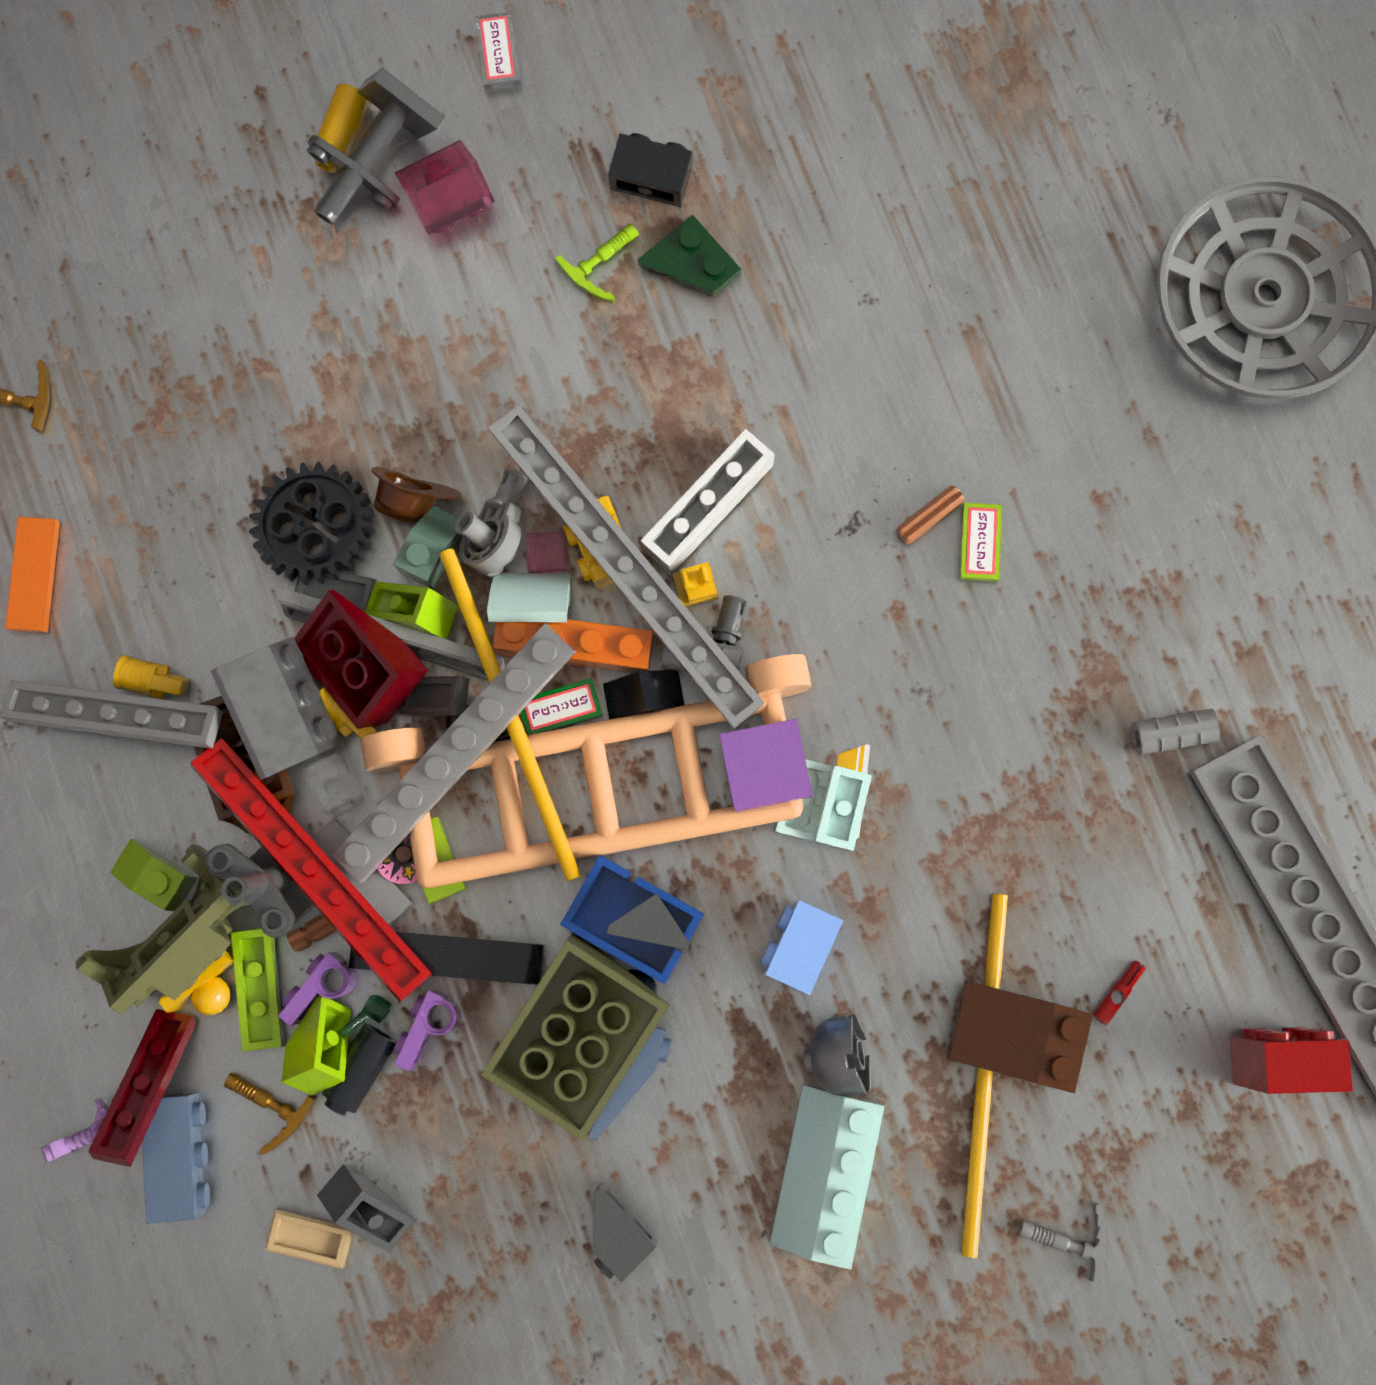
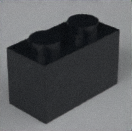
[608,133,693,207]

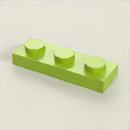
[231,929,285,1052]

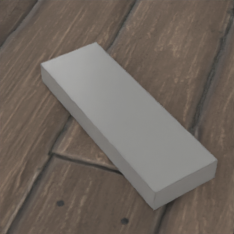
[312,818,414,926]

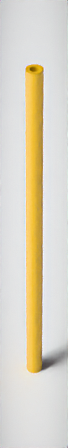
[439,549,581,882]
[961,894,1008,1258]

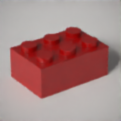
[1230,1027,1353,1094]

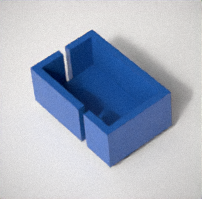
[560,855,704,985]

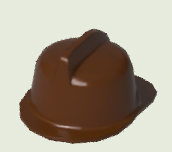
[371,467,462,522]

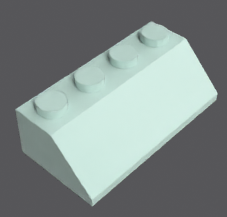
[769,1085,885,1270]

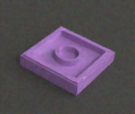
[719,719,813,813]

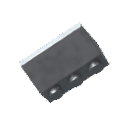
[211,637,342,780]

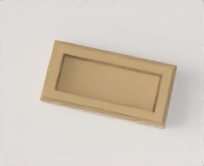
[265,1208,353,1269]

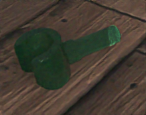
[338,995,391,1038]

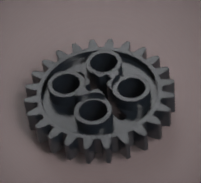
[249,462,375,585]

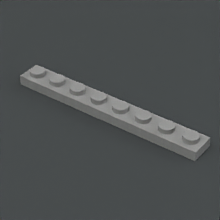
[332,624,576,883]

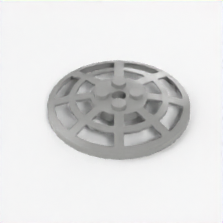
[1157,176,1376,399]

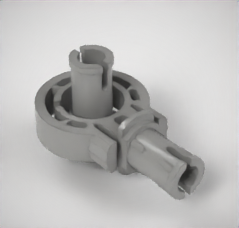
[455,469,528,577]

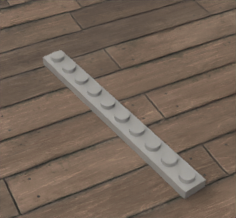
[488,404,765,729]

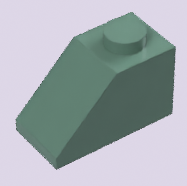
[393,505,463,590]

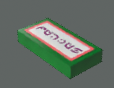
[521,678,603,735]

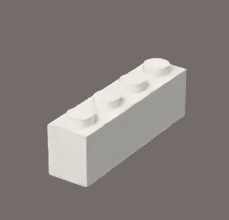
[641,429,775,576]

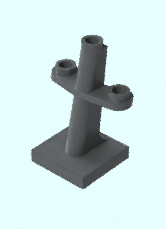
[307,68,445,225]
[205,844,314,937]

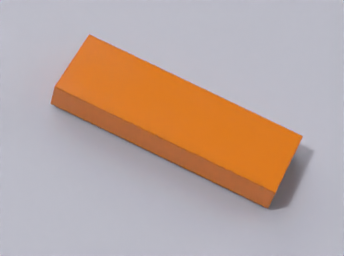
[5,517,60,633]

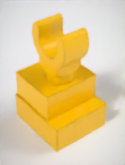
[672,562,718,608]

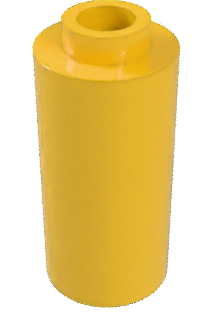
[315,84,371,173]

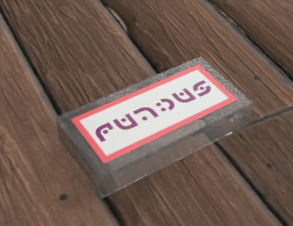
[475,11,521,91]

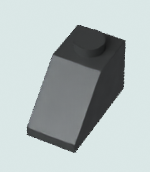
[317,1164,415,1252]
[593,1183,657,1283]

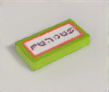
[959,502,1002,582]

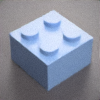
[760,900,843,995]

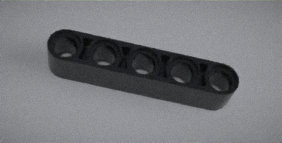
[348,932,544,985]

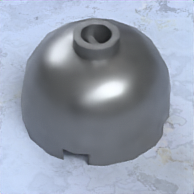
[804,1014,871,1096]

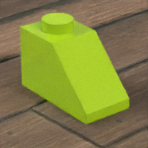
[365,581,459,639]
[110,839,198,911]
[281,995,351,1096]

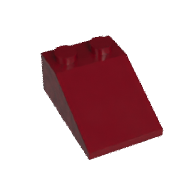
[294,590,428,729]

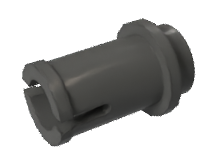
[711,595,747,646]

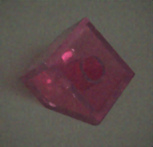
[395,140,495,235]

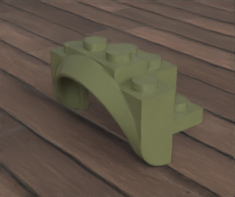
[76,844,242,1015]

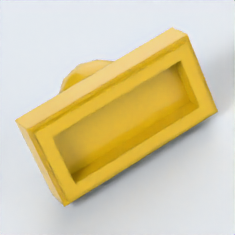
[158,950,234,1016]

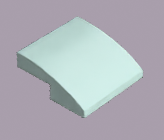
[487,573,572,623]
[773,759,872,851]

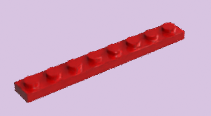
[190,738,432,1002]

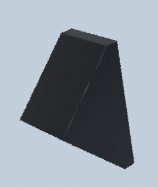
[603,670,685,720]

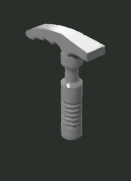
[1018,1203,1108,1284]

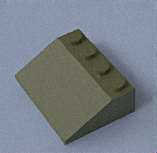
[481,932,670,1141]

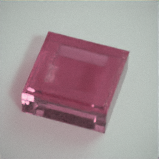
[526,531,567,573]

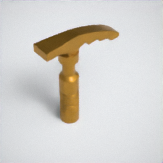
[0,360,50,433]
[224,1072,317,1155]

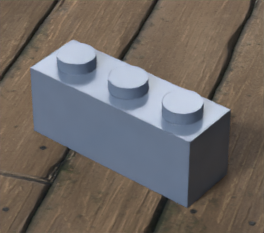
[142,1093,210,1224]

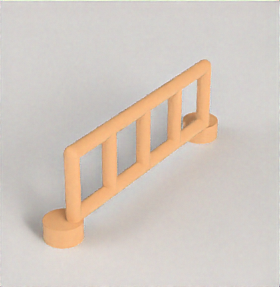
[360,654,812,888]

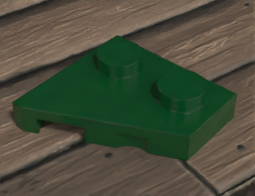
[638,214,741,297]

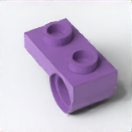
[278,952,357,1026]
[393,990,461,1071]

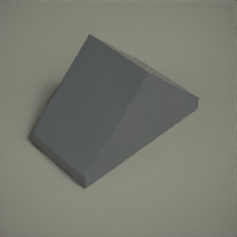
[607,893,689,950]

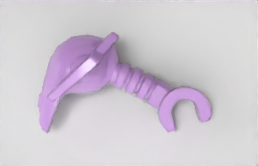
[41,1098,109,1163]

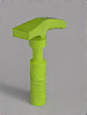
[555,223,639,303]

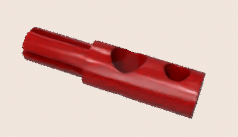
[1093,961,1146,1026]

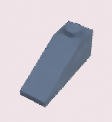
[589,1026,671,1140]

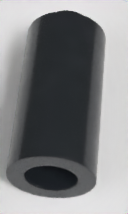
[322,1023,397,1116]

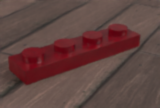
[88,1009,196,1167]

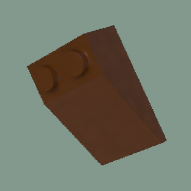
[946,981,1093,1094]

